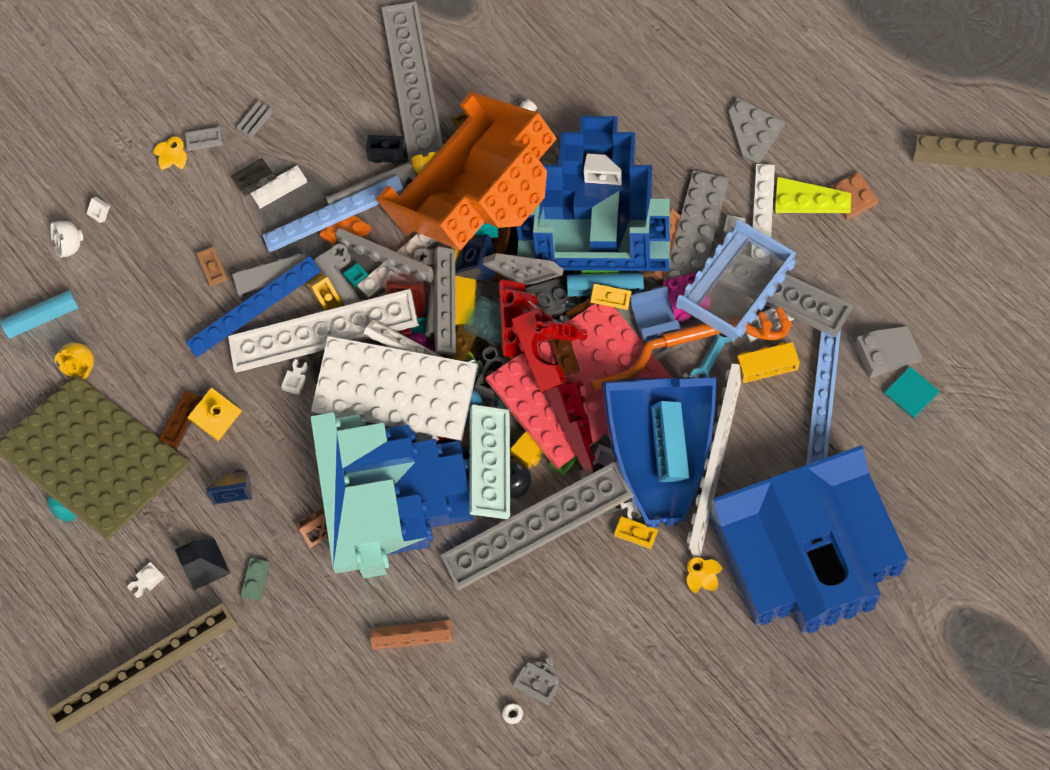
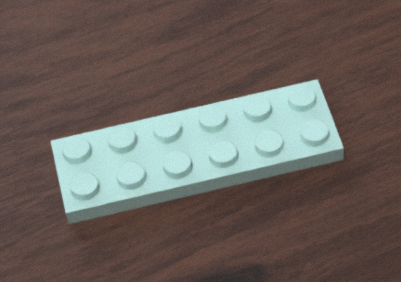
[469,405,510,519]

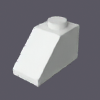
[584,154,622,185]

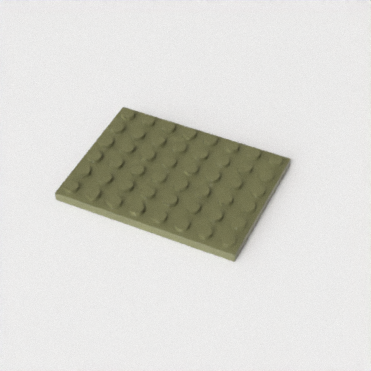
[0,375,189,541]

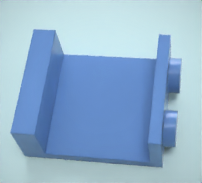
[630,286,680,343]

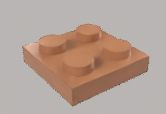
[828,172,879,220]

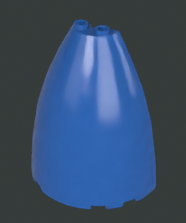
[602,377,716,527]

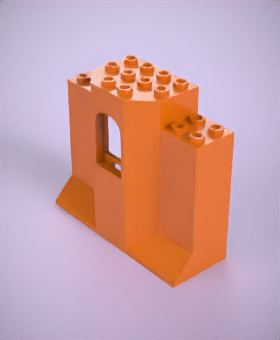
[376,92,557,250]

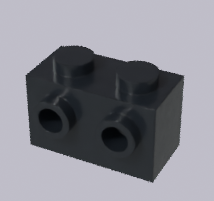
[366,135,406,164]

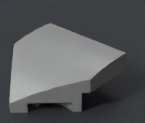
[513,657,559,706]

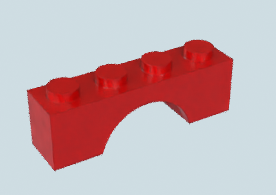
[511,310,567,392]

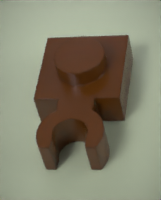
[566,298,595,320]

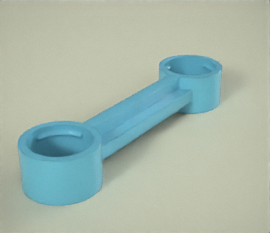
[690,334,732,377]

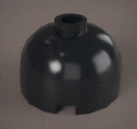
[510,459,532,499]

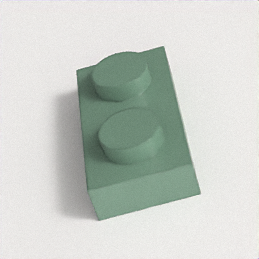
[241,558,270,601]

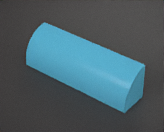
[567,272,644,297]
[0,290,79,339]
[651,401,689,482]

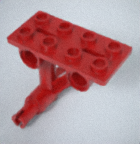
[499,280,588,358]

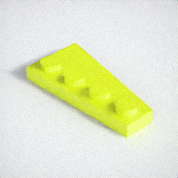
[775,177,852,213]

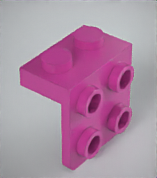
[663,272,710,322]

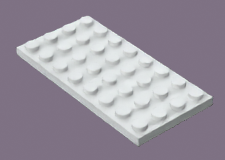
[311,336,478,441]

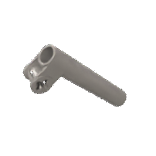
[325,162,416,206]
[314,244,361,306]
[413,249,435,339]

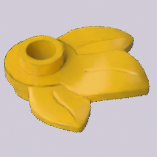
[153,137,187,170]
[686,557,723,593]

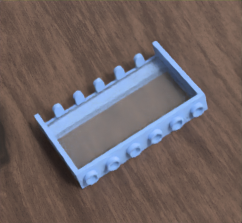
[676,219,796,342]

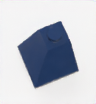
[455,234,497,281]
[206,470,252,505]

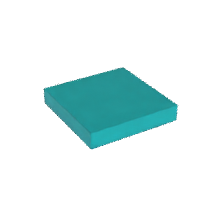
[884,367,940,419]

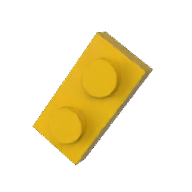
[590,284,631,310]
[614,516,658,549]

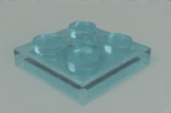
[464,296,502,345]

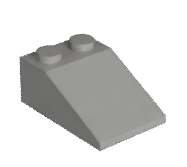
[855,326,923,379]

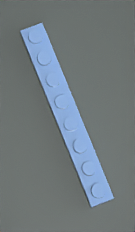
[263,175,404,252]
[806,329,841,465]

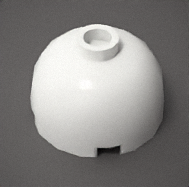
[50,221,83,258]

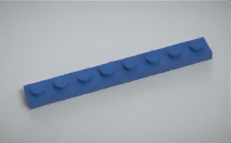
[186,256,321,358]

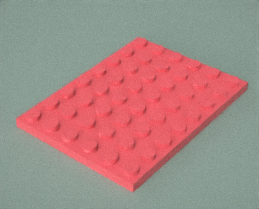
[486,304,672,469]

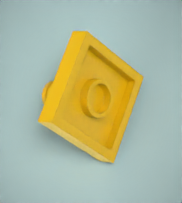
[187,387,242,442]

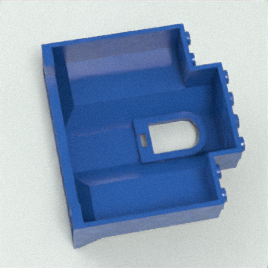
[710,445,909,634]

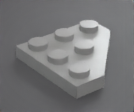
[728,98,785,166]
[482,253,563,286]

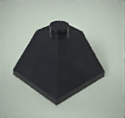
[175,539,230,590]

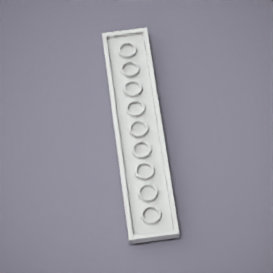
[228,289,419,373]
[687,363,742,557]

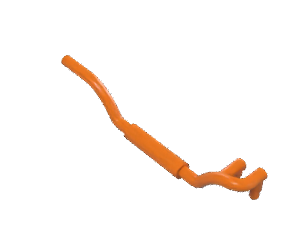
[591,307,792,391]

